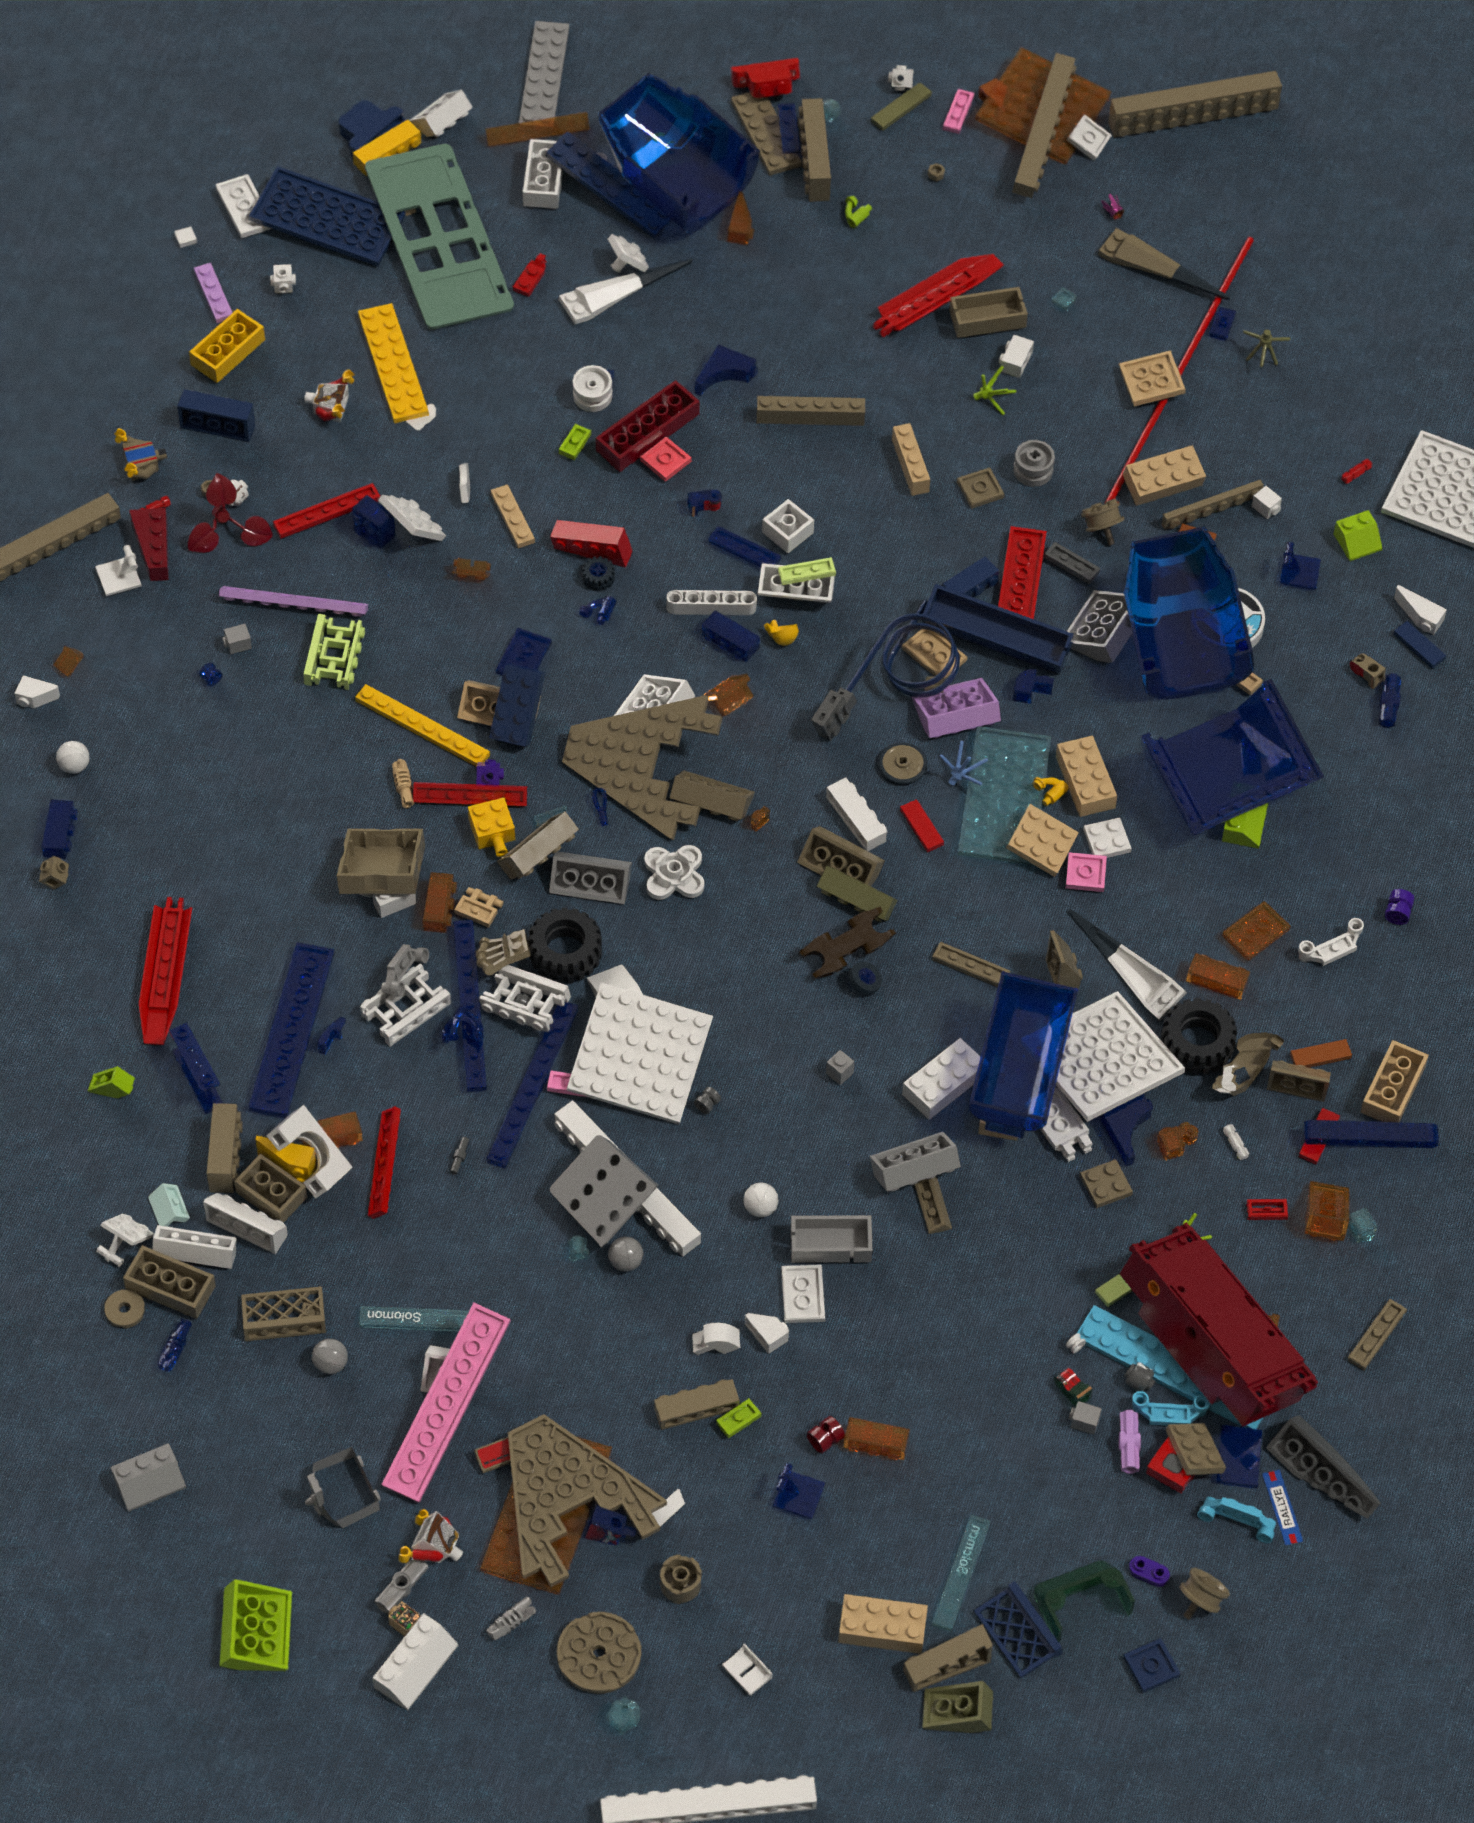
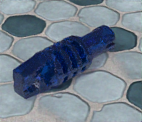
[158,1319,192,1371]

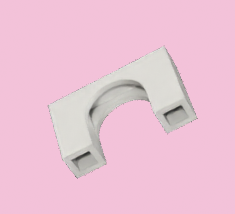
[267,1105,352,1198]

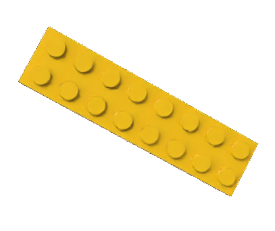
[358,303,429,423]

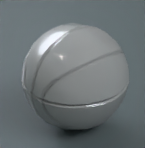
[608,1237,643,1272]
[312,1339,348,1374]

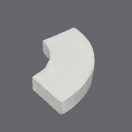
[459,463,470,503]

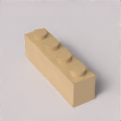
[892,423,930,496]

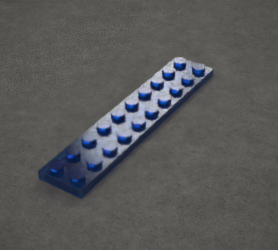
[249,942,335,1118]

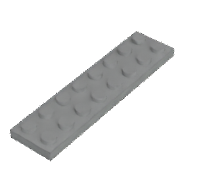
[519,21,569,131]

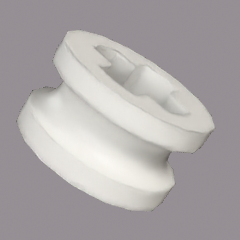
[1066,1333,1086,1353]

